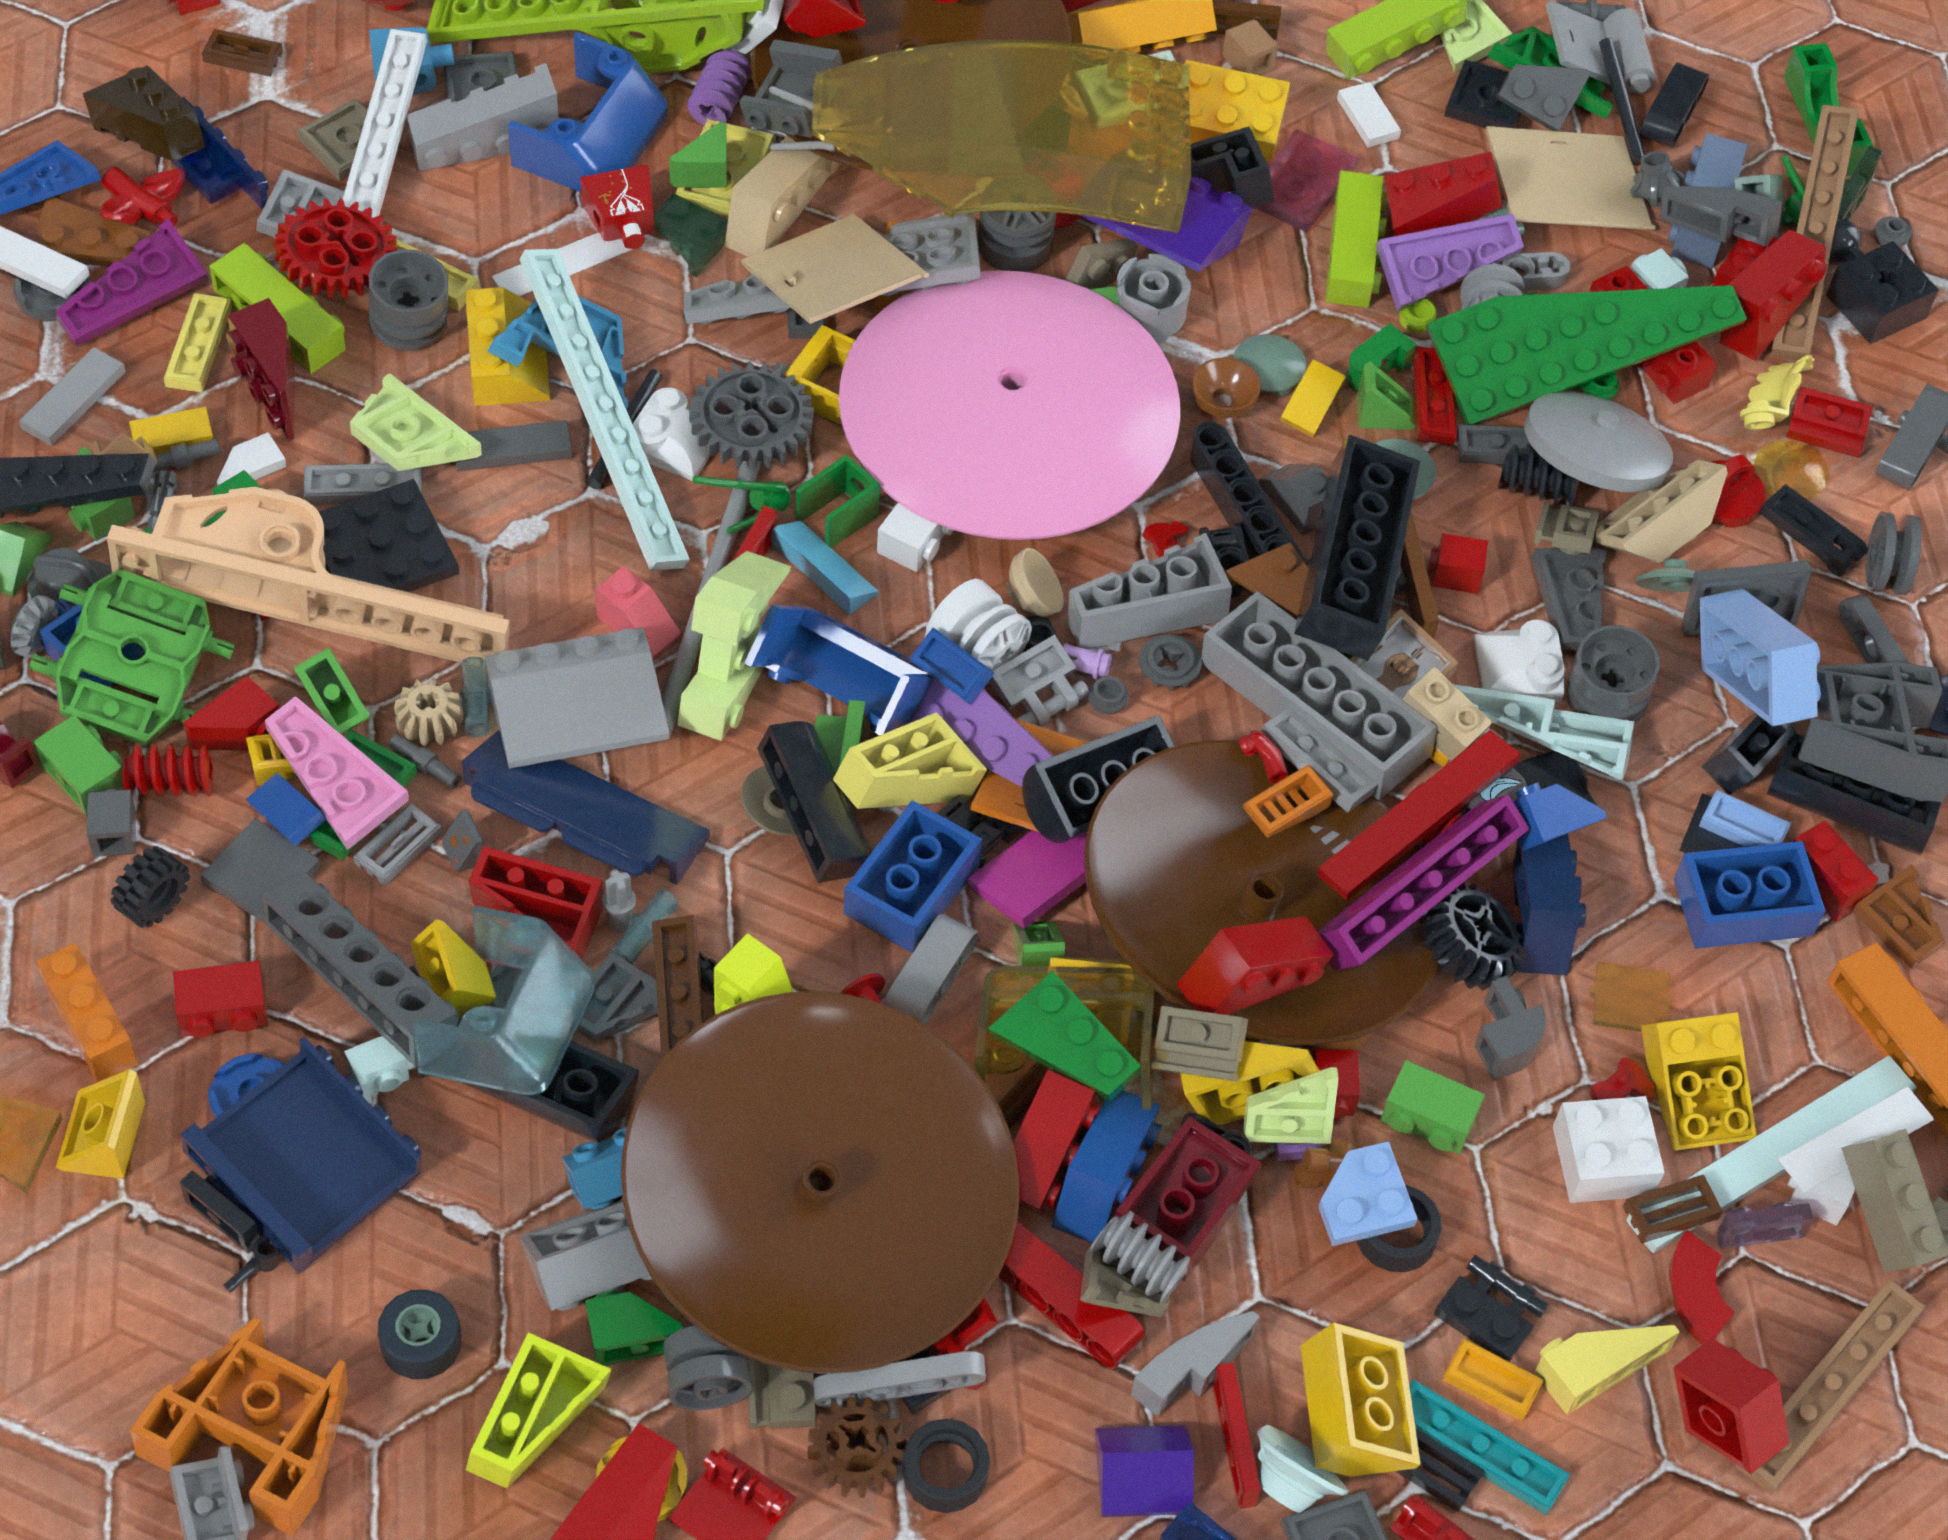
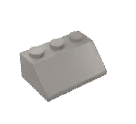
[519,1199,652,1311]

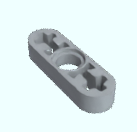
[1497,252,1570,290]

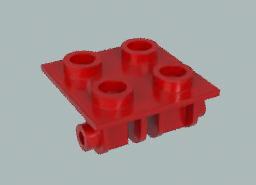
[667,1447,797,1540]

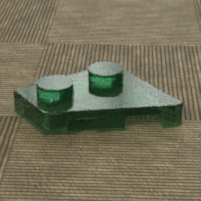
[1838,146,1883,220]
[654,193,728,277]

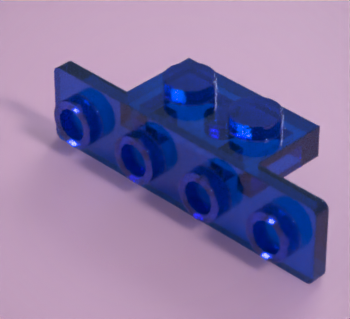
[170,97,269,209]

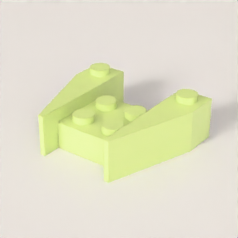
[677,551,791,741]

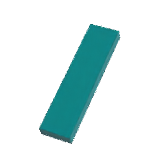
[1409,1379,1570,1515]

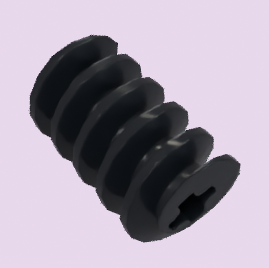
[1497,444,1579,506]

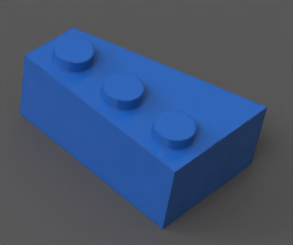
[1052,1090,1162,1244]

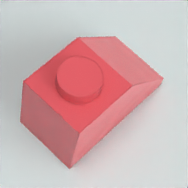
[595,566,681,661]

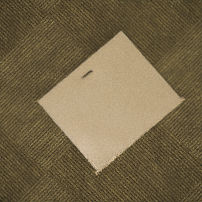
[1485,126,1656,230]
[741,213,929,324]

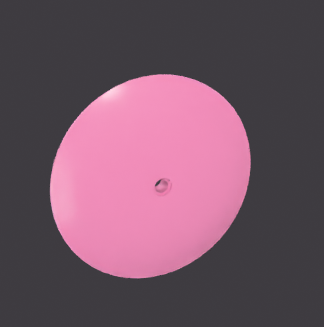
[839,270,1180,540]

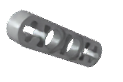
[813,1352,986,1408]

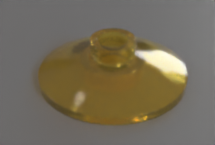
[1753,440,1829,500]

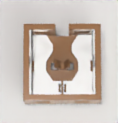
[1350,609,1459,699]

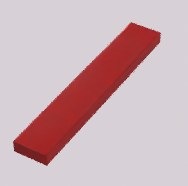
[1317,730,1520,901]

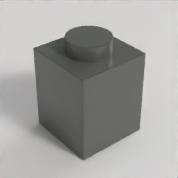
[87,789,136,857]

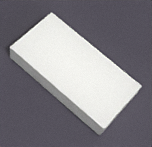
[1337,82,1401,148]

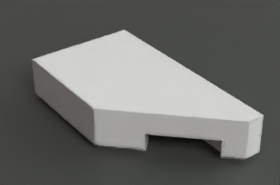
[217,432,286,486]

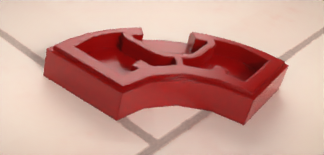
[1669,1230,1735,1345]

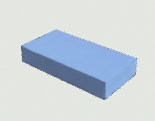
[1699,789,1791,847]

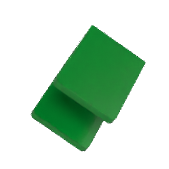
[795,454,880,548]

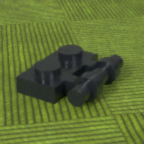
[1433,1254,1550,1362]

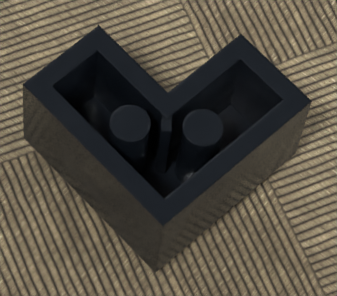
[1181,126,1275,209]

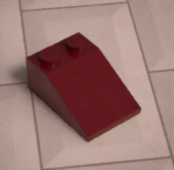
[1115,1116,1262,1282]

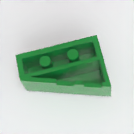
[988,970,1142,1103]

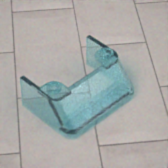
[413,906,594,1095]

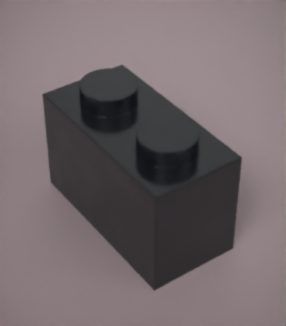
[1701,713,1796,795]

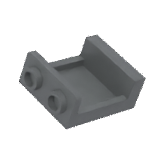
[740,39,846,138]

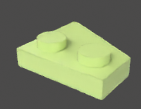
[1243,1067,1339,1144]

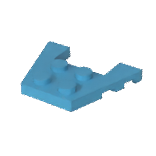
[487,295,628,410]

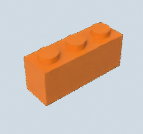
[36,942,138,1082]

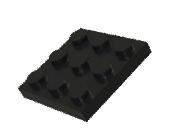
[319,479,459,592]

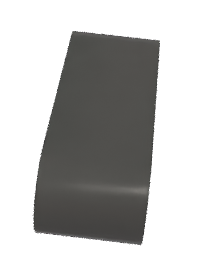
[1875,383,1948,491]

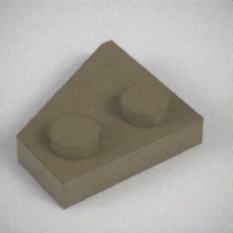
[1065,238,1139,289]

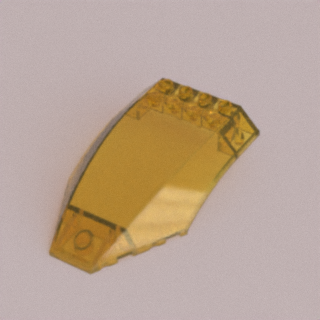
[811,39,1191,233]

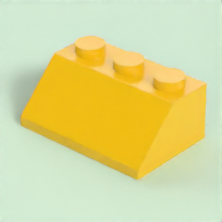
[465,287,550,406]
[1300,1322,1420,1477]

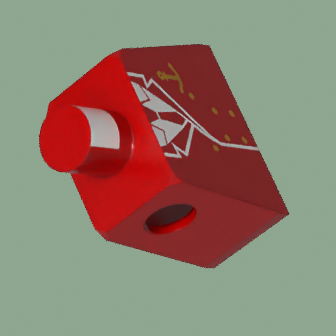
[580,164,654,249]

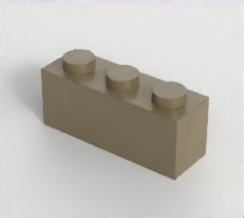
[1841,1129,1948,1273]

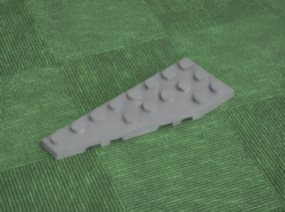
[684,211,981,324]

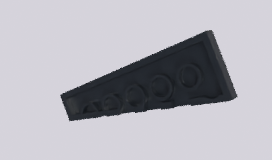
[0,453,156,518]

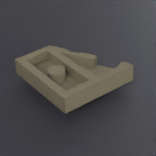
[1080,1240,1170,1317]

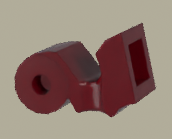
[0,721,41,788]

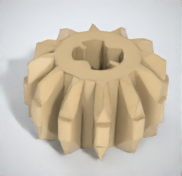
[394,677,464,747]

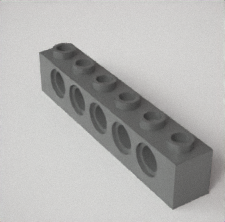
[262,871,459,1067]

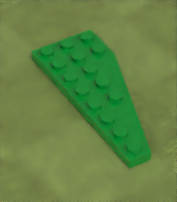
[1426,285,1747,425]

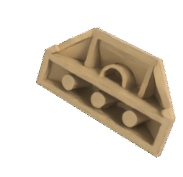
[1595,460,1728,563]

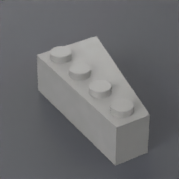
[1067,533,1232,649]

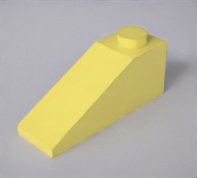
[1534,1325,1680,1415]

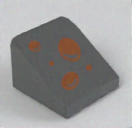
[442,809,484,872]

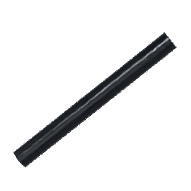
[1599,38,1645,166]
[587,369,662,489]

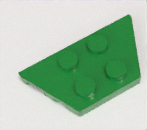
[1487,26,1613,119]

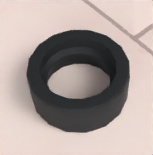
[1356,1185,1442,1272]
[902,1418,990,1513]

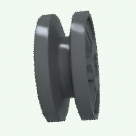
[1865,511,1922,596]

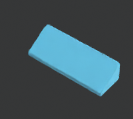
[772,521,879,615]

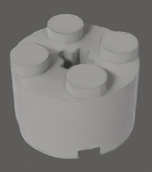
[1116,254,1191,343]

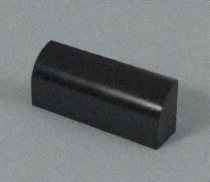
[757,721,872,883]

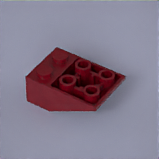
[226,298,295,441]

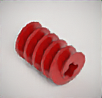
[123,743,214,797]

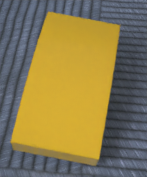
[1280,359,1346,438]

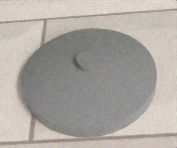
[1524,392,1673,492]

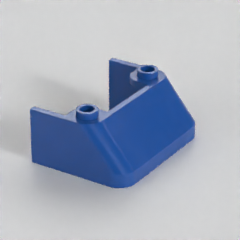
[508,32,668,192]
[744,605,934,735]

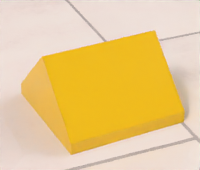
[56,1069,145,1179]

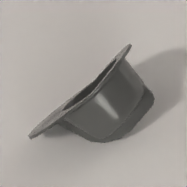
[27,547,112,608]

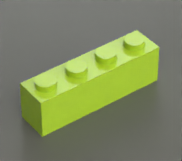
[1326,0,1467,80]
[1325,170,1388,308]
[209,243,346,374]

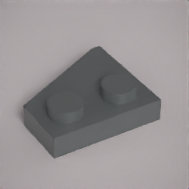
[1495,65,1591,131]
[561,952,658,1042]

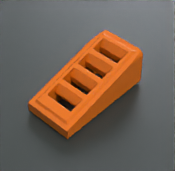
[1243,764,1333,838]

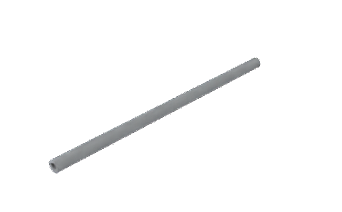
[662,363,790,735]

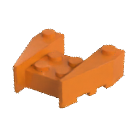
[129,1317,349,1536]

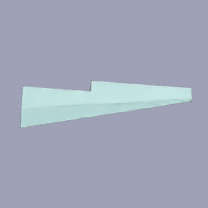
[1453,684,1634,780]

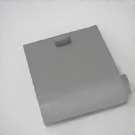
[1545,0,1656,94]

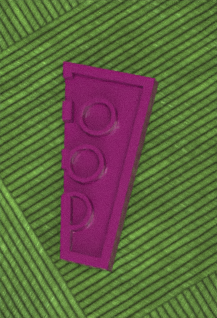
[55,219,208,347]

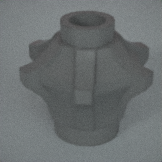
[1630,151,1685,207]

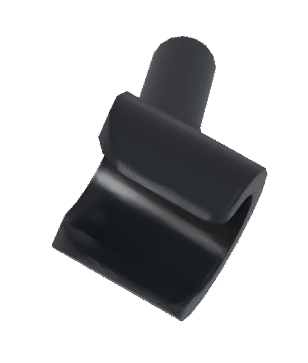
[223,1236,280,1293]

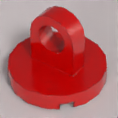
[1711,454,1766,528]

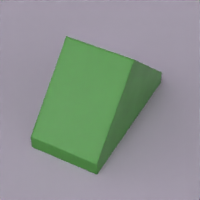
[669,121,727,188]
[1356,362,1416,430]
[0,521,53,597]
[1013,921,1065,982]

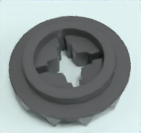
[1138,634,1202,691]

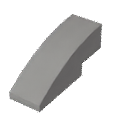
[1131,1311,1260,1417]

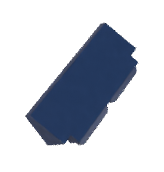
[462,730,710,885]

